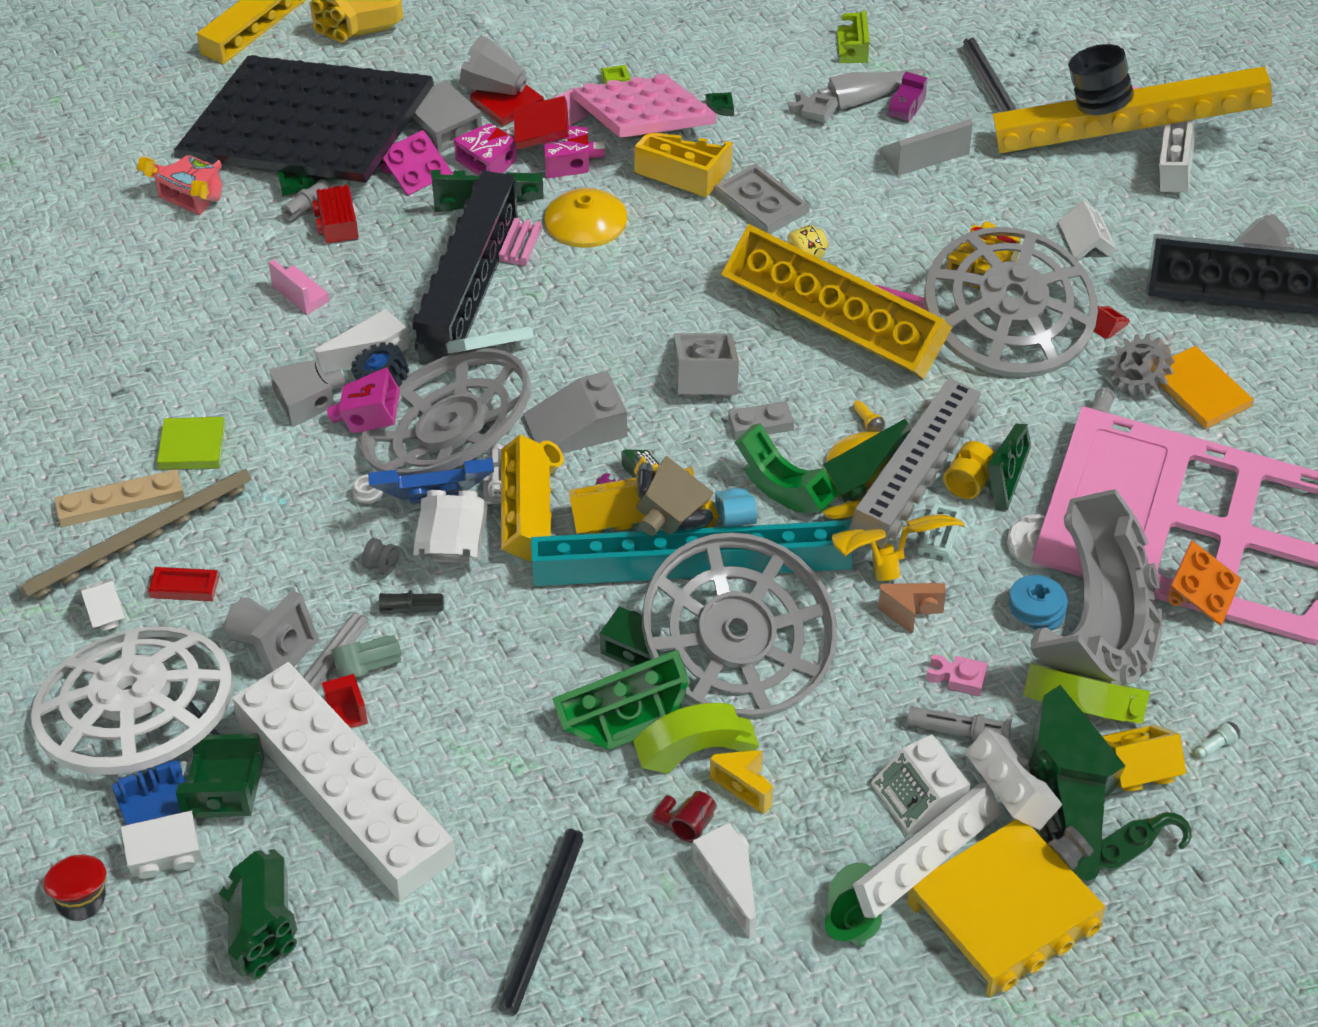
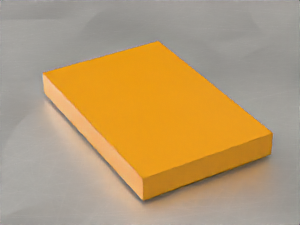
[1159,345,1254,429]

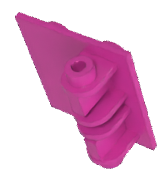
[381,130,453,196]

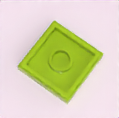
[157,417,226,470]

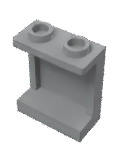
[408,80,482,153]

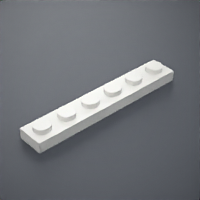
[853,783,1001,918]

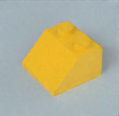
[1102,724,1187,791]

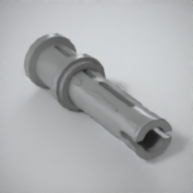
[907,705,1012,742]

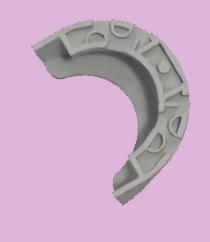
[1030,489,1162,684]

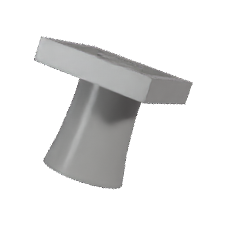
[225,591,319,675]

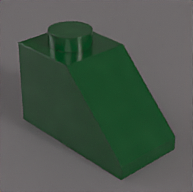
[599,606,660,667]

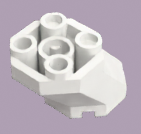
[413,490,487,563]

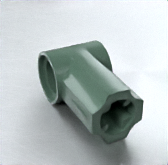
[331,635,401,678]

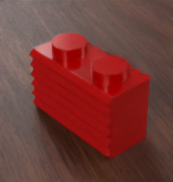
[312,184,359,244]

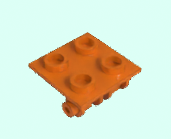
[1167,540,1242,626]

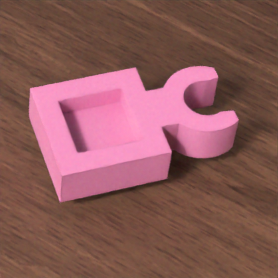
[926,655,988,696]

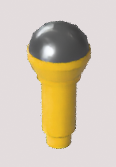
[853,400,885,432]

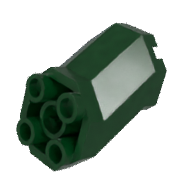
[219,849,298,980]

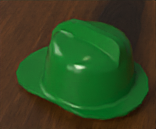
[825,862,882,947]

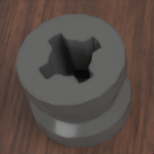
[361,538,399,575]
[1048,825,1094,871]

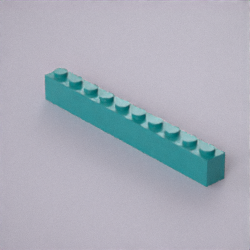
[531,520,854,586]

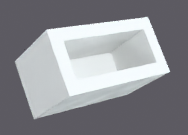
[121,811,203,879]

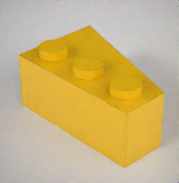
[634,133,733,197]

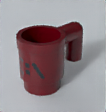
[652,791,717,843]

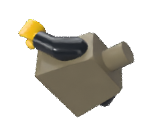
[634,456,720,536]

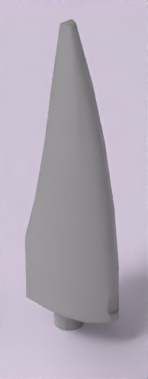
[817,69,926,110]

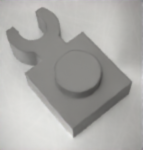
[787,92,838,123]

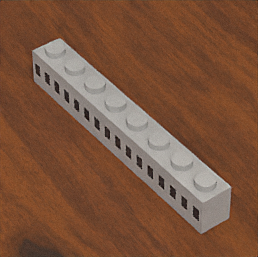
[849,378,981,549]

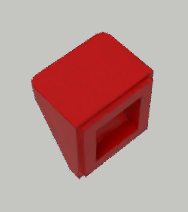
[1093,306,1130,339]

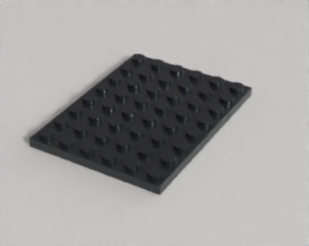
[174,55,434,183]

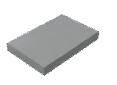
[714,164,810,234]

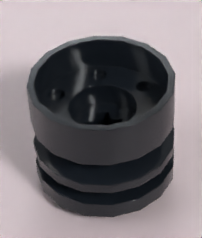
[1068,44,1134,115]

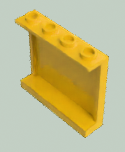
[907,819,1106,998]

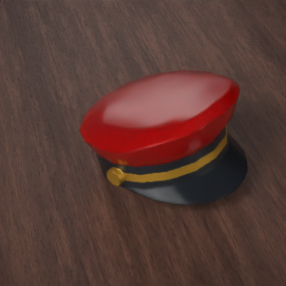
[43,854,107,921]

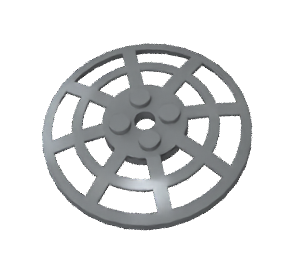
[924,227,1098,378]
[361,348,531,476]
[642,533,837,718]

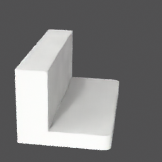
[1059,201,1117,260]

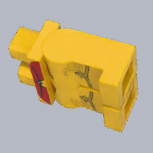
[947,221,1021,289]

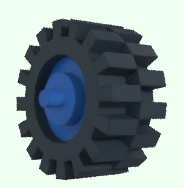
[351,342,409,387]

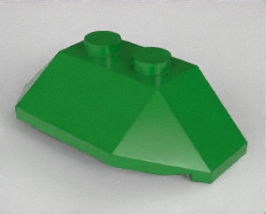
[552,650,690,750]

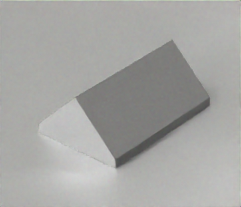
[879,119,973,176]

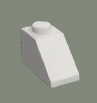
[79,578,125,631]

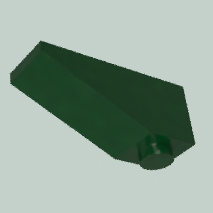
[823,419,911,503]

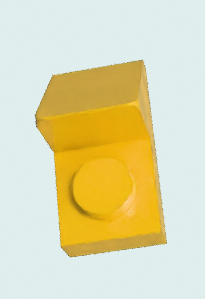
[710,750,773,815]

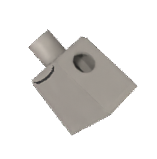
[269,360,346,427]

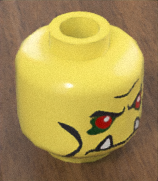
[787,225,828,259]

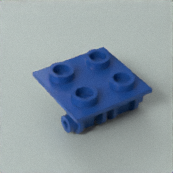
[111,759,186,825]

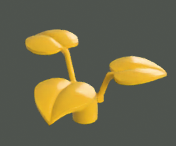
[823,500,965,581]

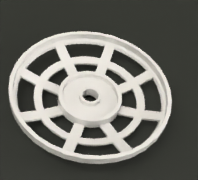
[31,627,234,775]

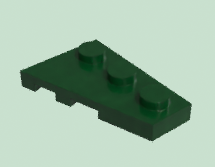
[987,423,1031,510]

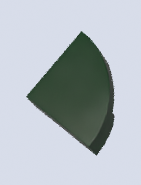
[705,92,734,116]

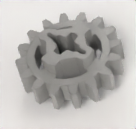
[1108,333,1175,397]

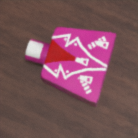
[454,124,517,176]
[545,126,605,178]

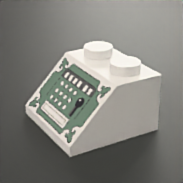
[871,734,970,836]

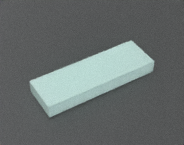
[446,327,534,354]

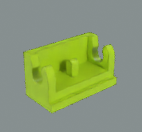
[837,11,870,63]

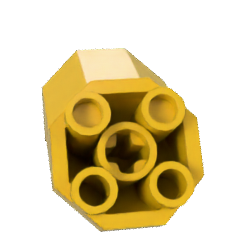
[309,0,403,43]

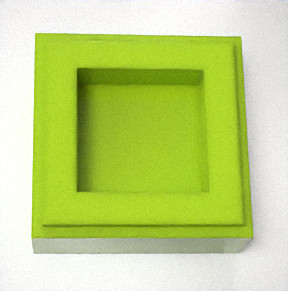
[600,65,631,84]

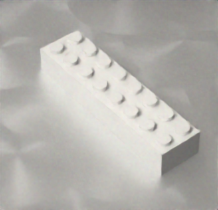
[232,662,456,901]

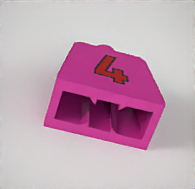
[327,367,400,433]

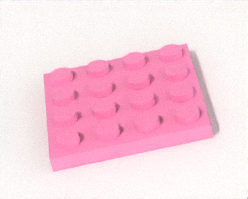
[573,74,717,138]

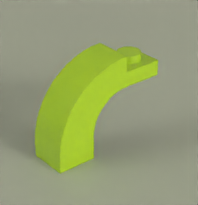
[1023,663,1150,724]
[633,703,760,774]

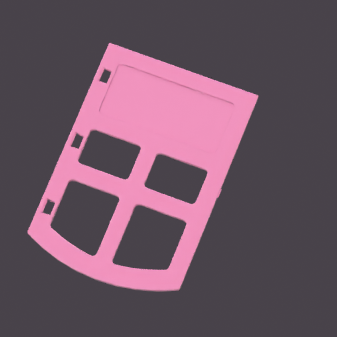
[1031,406,1318,645]

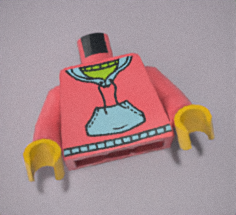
[136,155,223,215]

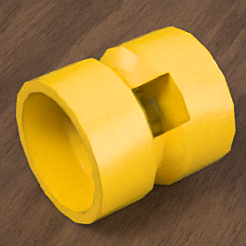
[943,441,995,499]

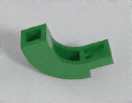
[734,423,839,513]

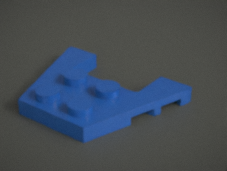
[368,458,494,504]

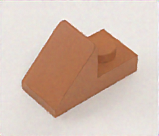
[878,583,946,633]

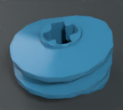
[1008,575,1068,631]

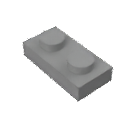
[728,401,794,440]

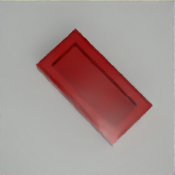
[148,567,219,602]

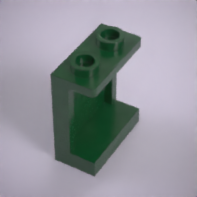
[176,733,265,818]

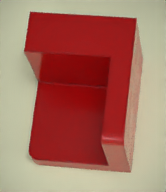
[321,673,368,729]

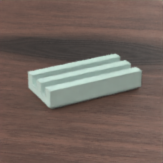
[918,503,964,562]

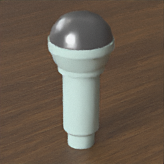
[1195,721,1240,759]

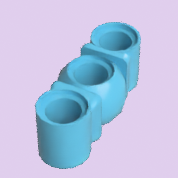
[715,488,757,527]

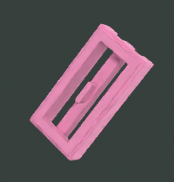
[499,218,542,266]

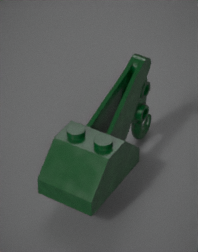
[1028,685,1192,886]

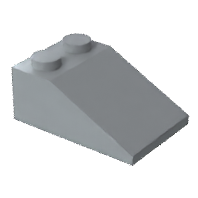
[674,333,739,398]
[523,371,628,454]

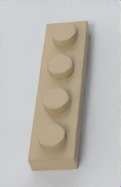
[54,469,184,528]

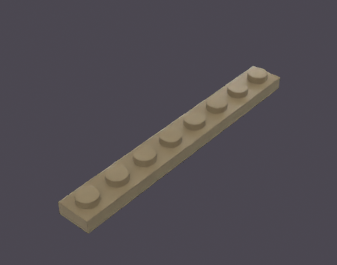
[16,469,252,599]

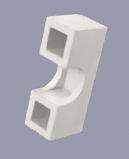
[965,727,1062,830]

